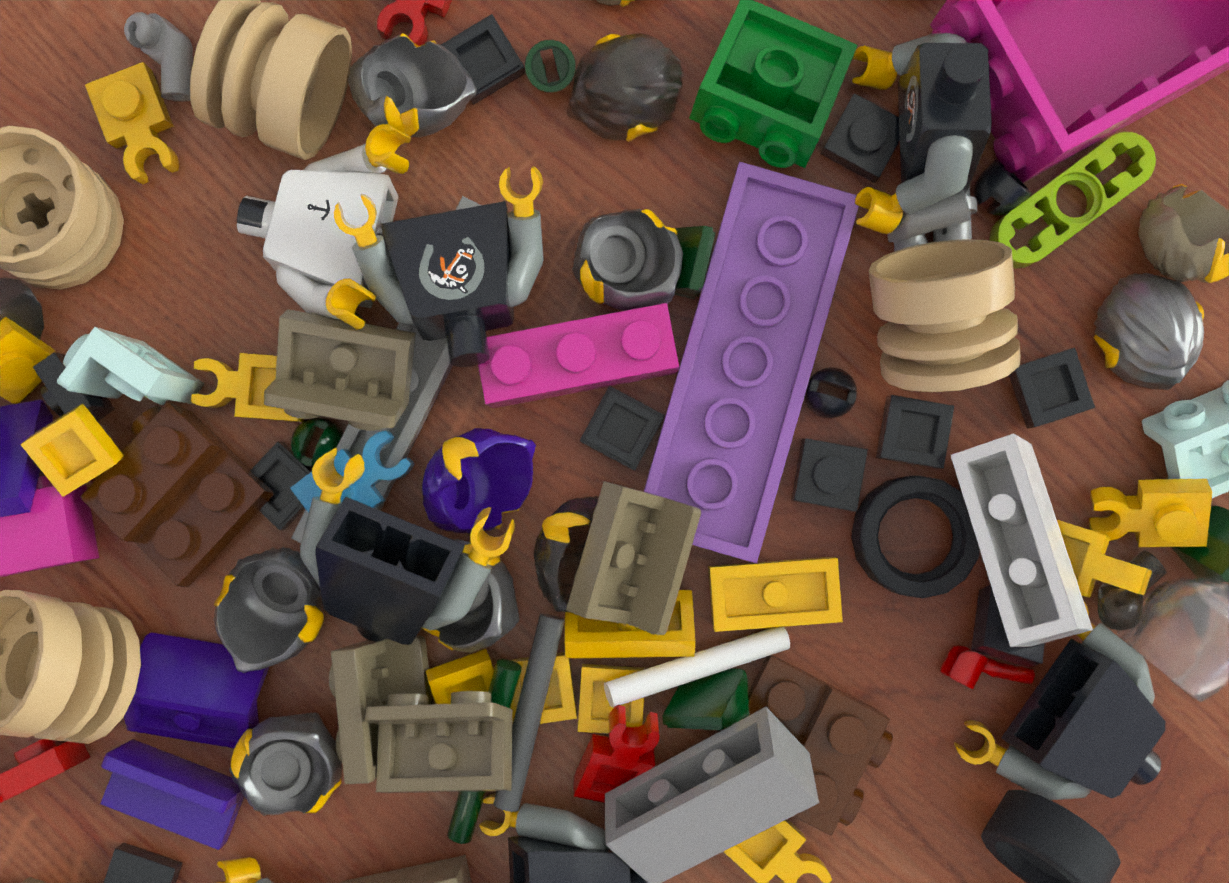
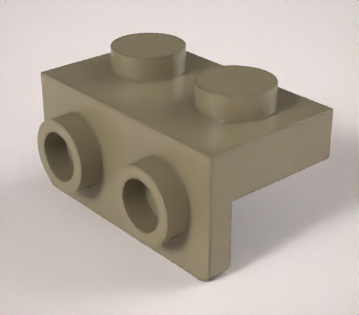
[264,309,416,431]
[566,481,701,635]
[329,635,433,784]
[365,691,513,793]

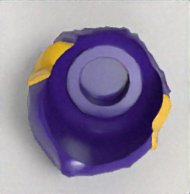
[422,428,536,534]

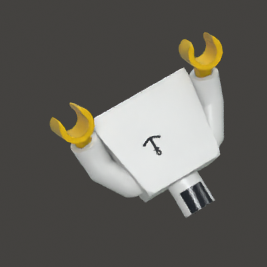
[237,124,411,330]

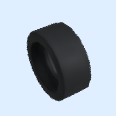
[851,476,980,599]
[981,790,1121,883]

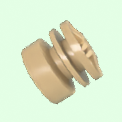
[190,0,352,160]
[0,126,124,290]
[869,239,1021,392]
[0,590,141,744]

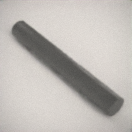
[493,613,565,812]

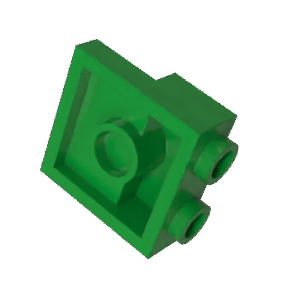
[689,0,858,168]

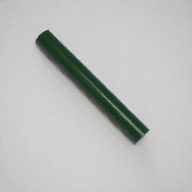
[447,659,522,844]

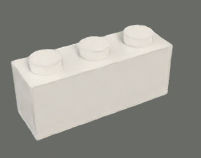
[951,434,1093,647]

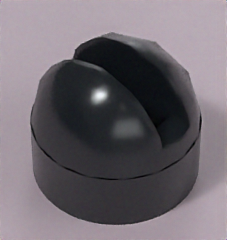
[974,159,1032,215]
[804,367,857,418]

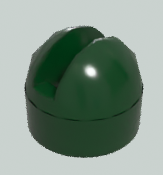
[525,40,576,92]
[291,418,343,468]

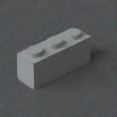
[605,707,819,883]

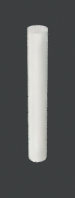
[604,627,790,708]

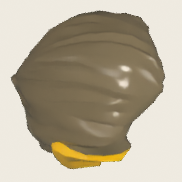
[1138,184,1229,283]

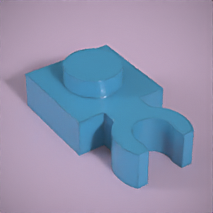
[290,431,414,513]

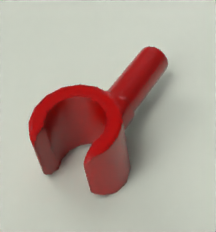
[940,645,1035,690]

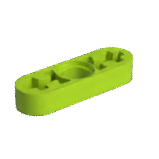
[989,132,1156,268]

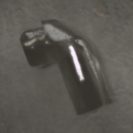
[1098,550,1167,631]

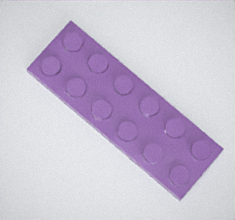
[644,161,859,564]

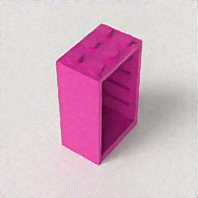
[930,0,1229,183]

